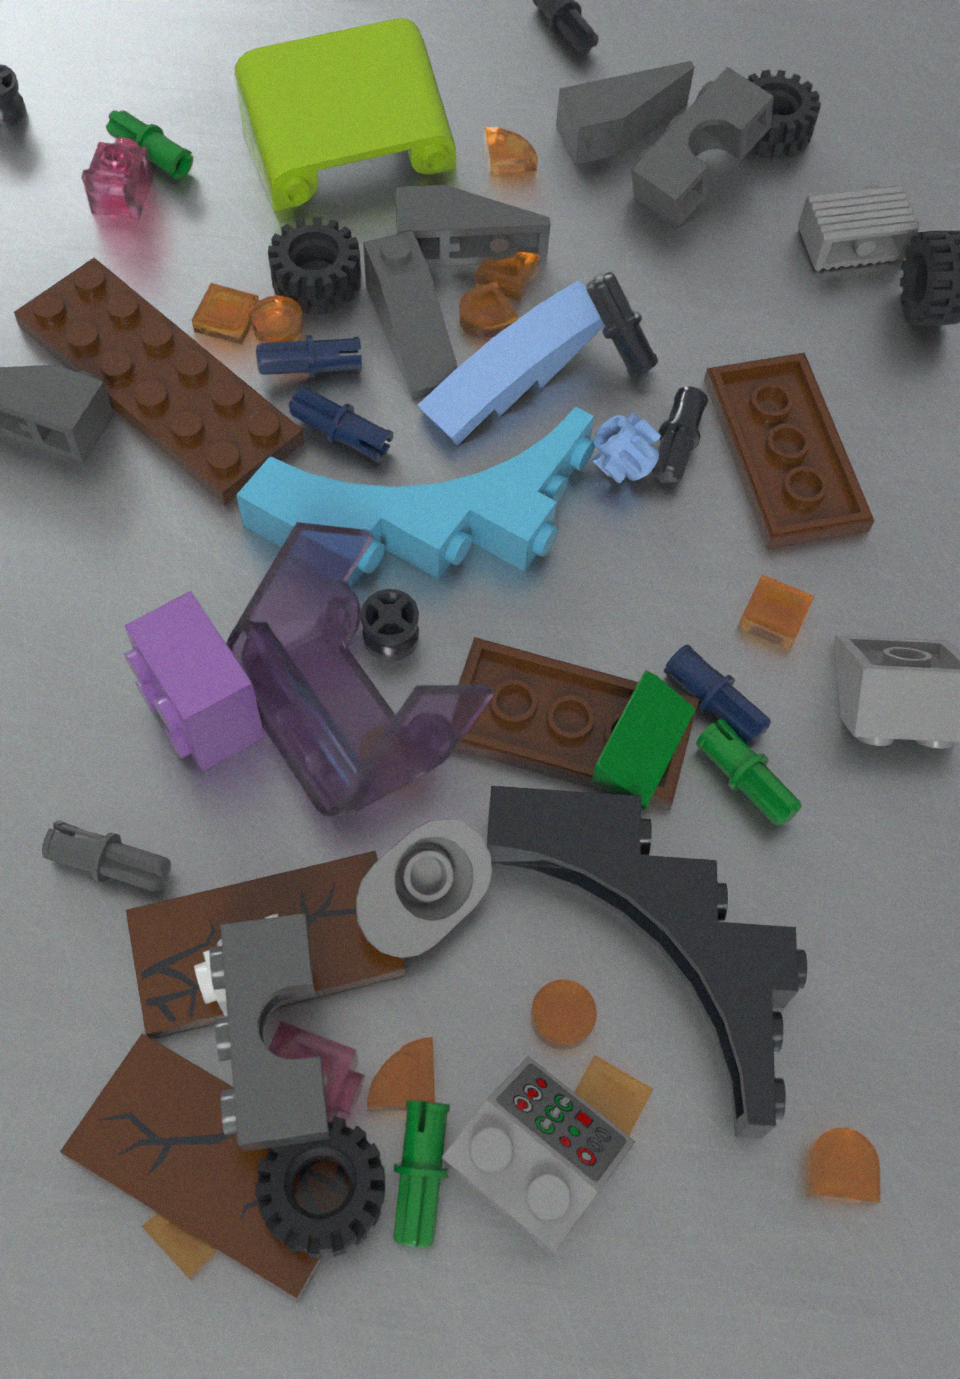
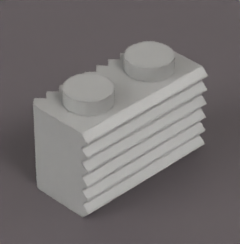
[798,185,919,271]

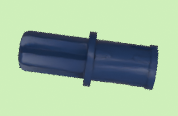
[256,335,362,378]
[288,387,394,463]
[663,644,771,743]

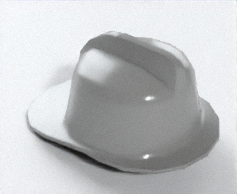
[356,819,492,958]

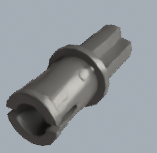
[42,820,171,891]

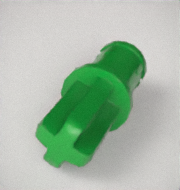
[106,110,193,180]
[696,719,802,826]
[393,1100,450,1247]

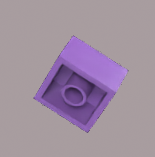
[124,591,265,773]

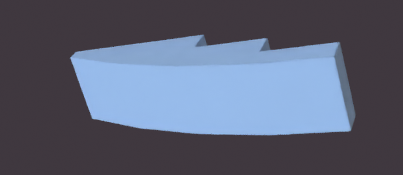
[417,280,604,446]

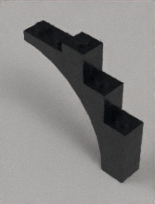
[487,786,807,1138]

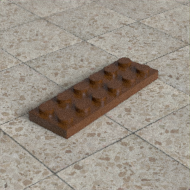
[14,257,304,505]

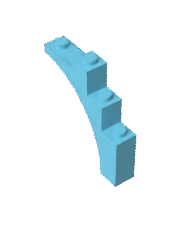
[236,406,595,588]

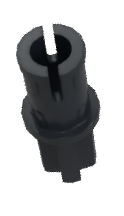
[532,0,598,55]
[586,272,658,377]
[652,386,708,485]

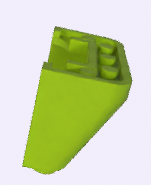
[234,18,456,212]

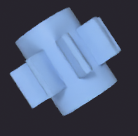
[592,413,661,483]

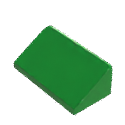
[591,670,696,810]

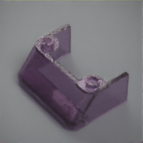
[226,522,494,816]

